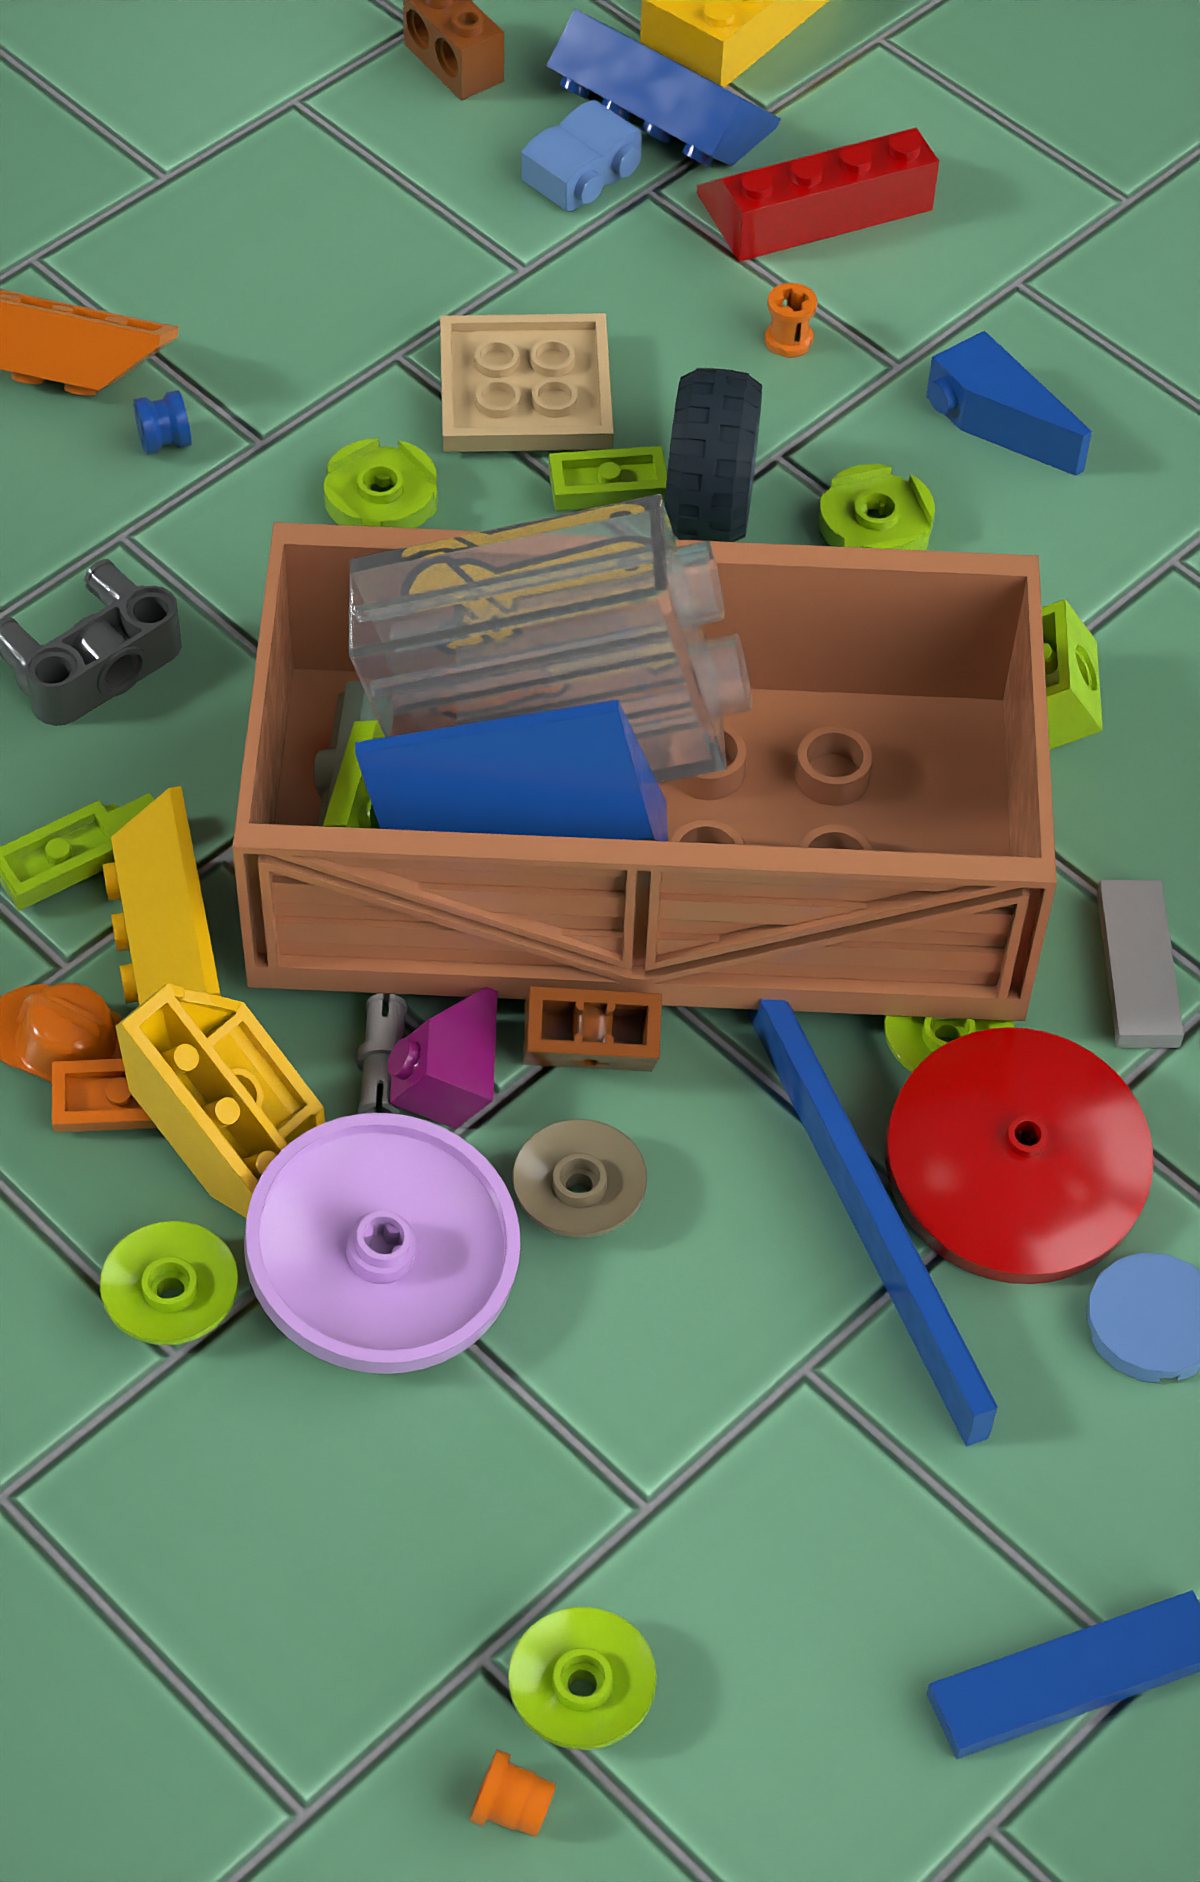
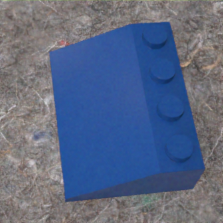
[355,699,668,841]

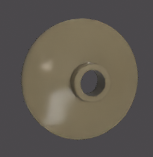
[513,1119,647,1238]

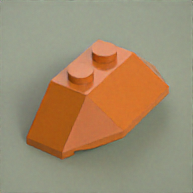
[0,289,179,396]

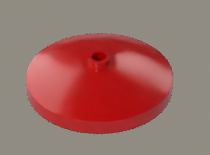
[885,1027,1154,1284]

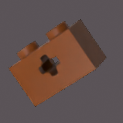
[522,986,662,1072]

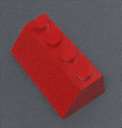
[697,127,939,262]

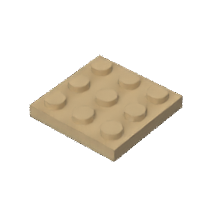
[440,313,614,452]

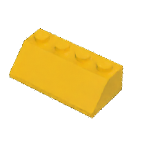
[102,786,221,1006]

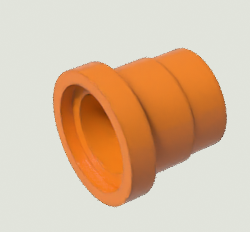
[469,1749,556,1838]

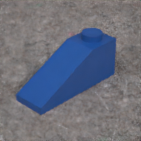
[926,330,1092,476]

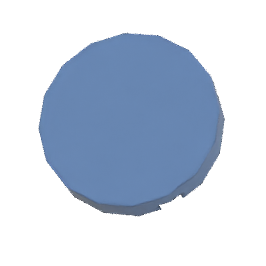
[1086,1252,1200,1383]

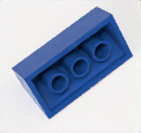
[546,9,781,167]

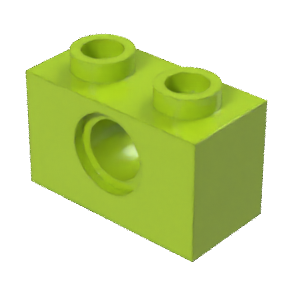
[1042,599,1103,750]

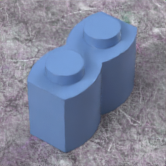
[521,100,641,211]

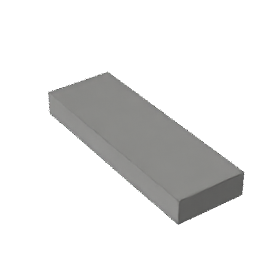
[1097,880,1184,1048]

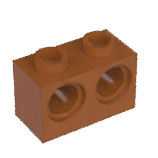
[403,0,504,101]

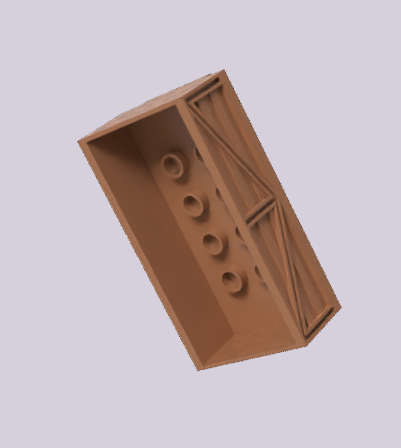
[232,522,1057,1021]

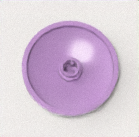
[244,1113,520,1374]

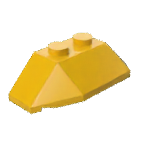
[115,983,325,1219]

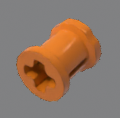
[764,283,818,358]

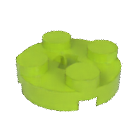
[323,438,438,528]
[818,463,935,550]

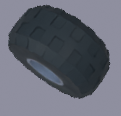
[664,368,763,542]

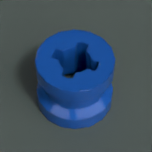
[133,390,192,455]

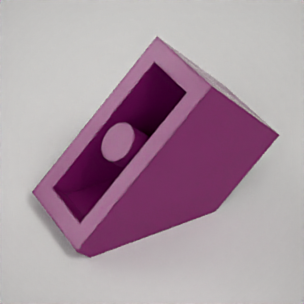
[387,987,498,1129]

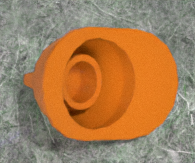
[0,983,122,1083]

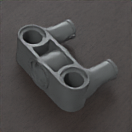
[0,559,182,726]

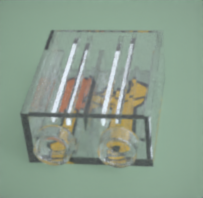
[349,494,753,783]

